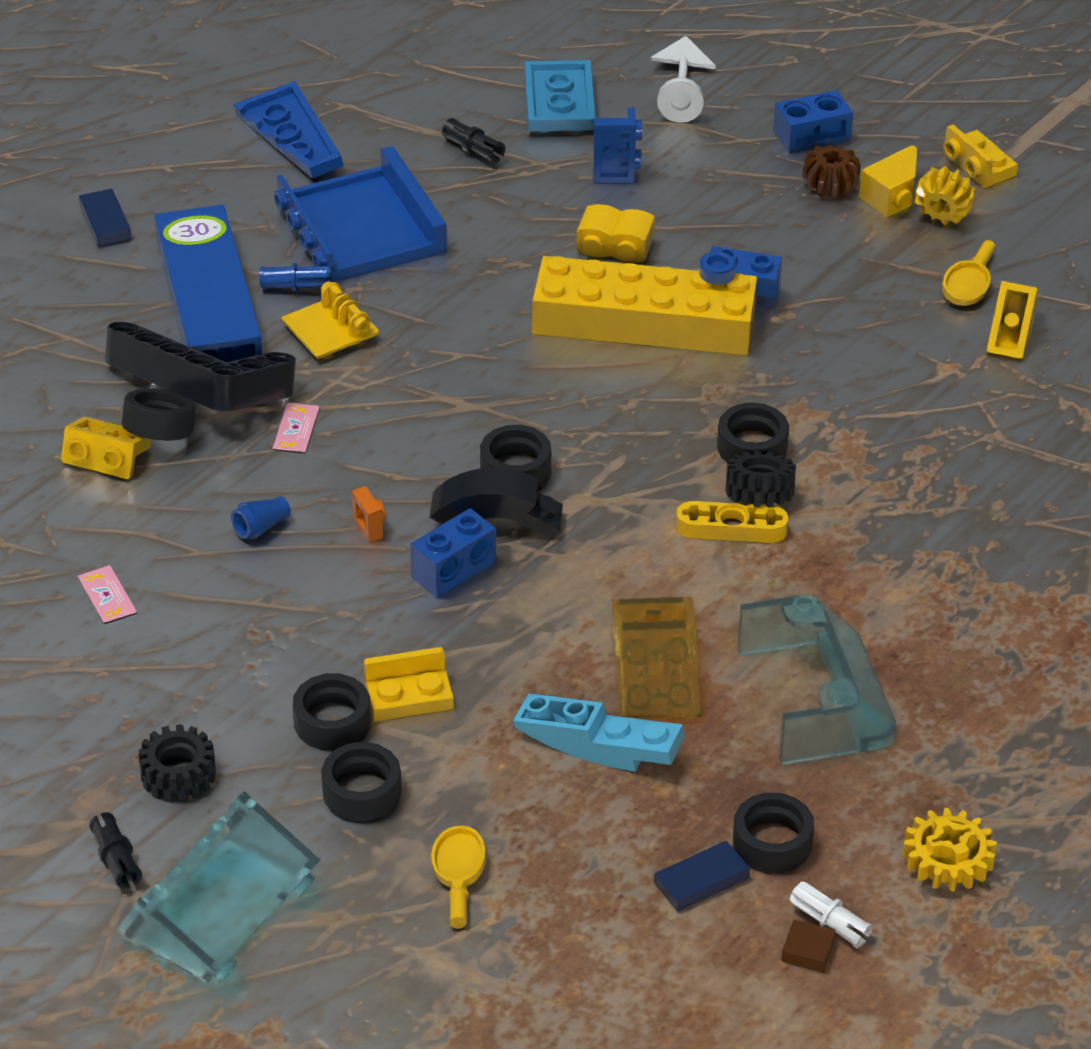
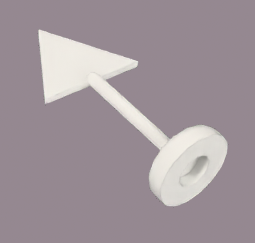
[651,36,716,123]

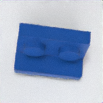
[593,108,642,183]
[710,246,782,298]

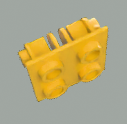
[281,281,380,359]

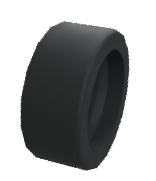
[121,389,196,441]
[717,402,789,462]
[480,425,552,488]
[293,673,371,750]
[321,742,402,822]
[733,792,814,873]

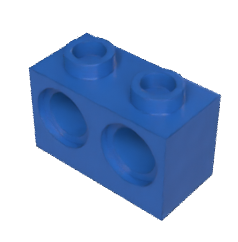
[773,90,853,153]
[410,508,496,598]

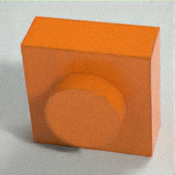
[352,486,386,542]

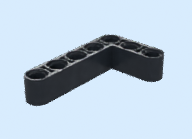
[105,322,296,412]

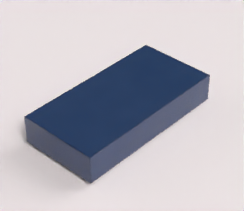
[79,189,131,246]
[654,840,750,911]

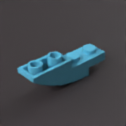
[513,693,685,772]

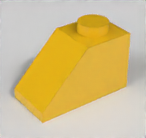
[859,145,917,217]
[986,281,1040,360]

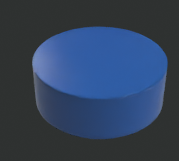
[699,252,736,285]

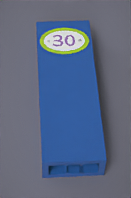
[154,204,262,362]

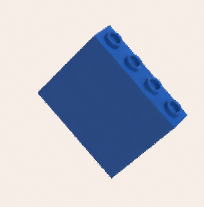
[274,146,447,282]

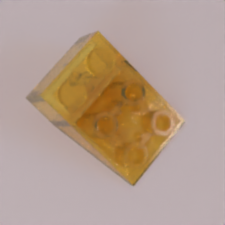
[611,596,702,720]

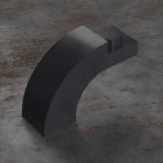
[429,468,563,539]

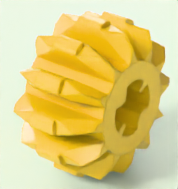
[915,165,976,226]

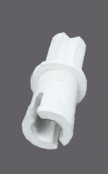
[790,881,873,949]

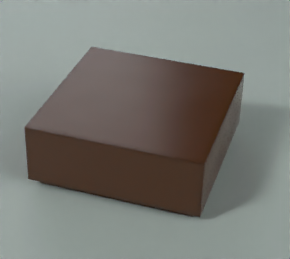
[781,919,836,972]

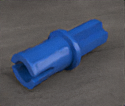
[259,263,332,292]

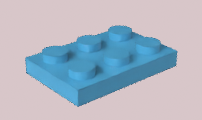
[525,60,596,132]

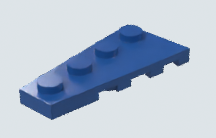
[233,81,344,178]

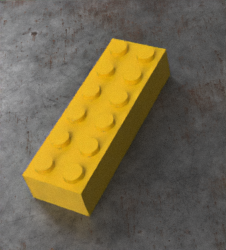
[532,256,757,356]

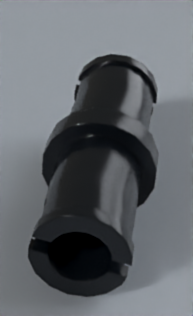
[442,118,505,163]
[89,812,142,889]

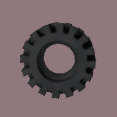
[725,451,796,507]
[138,725,216,802]

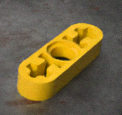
[676,501,788,543]

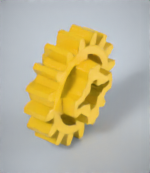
[902,808,997,891]

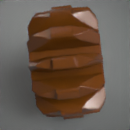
[802,144,861,198]

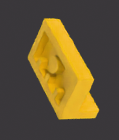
[943,124,1018,188]
[61,416,152,479]
[364,647,454,722]

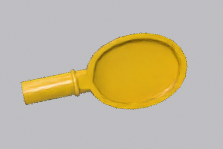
[942,240,996,306]
[431,825,486,929]

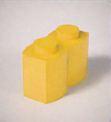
[576,204,655,263]

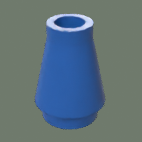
[231,496,291,539]

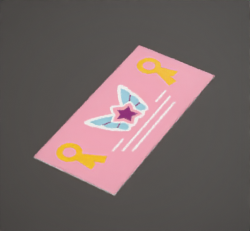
[272,402,320,453]
[77,565,137,623]

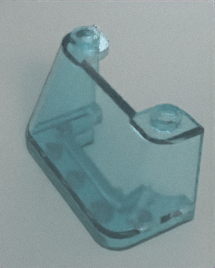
[116,791,321,983]

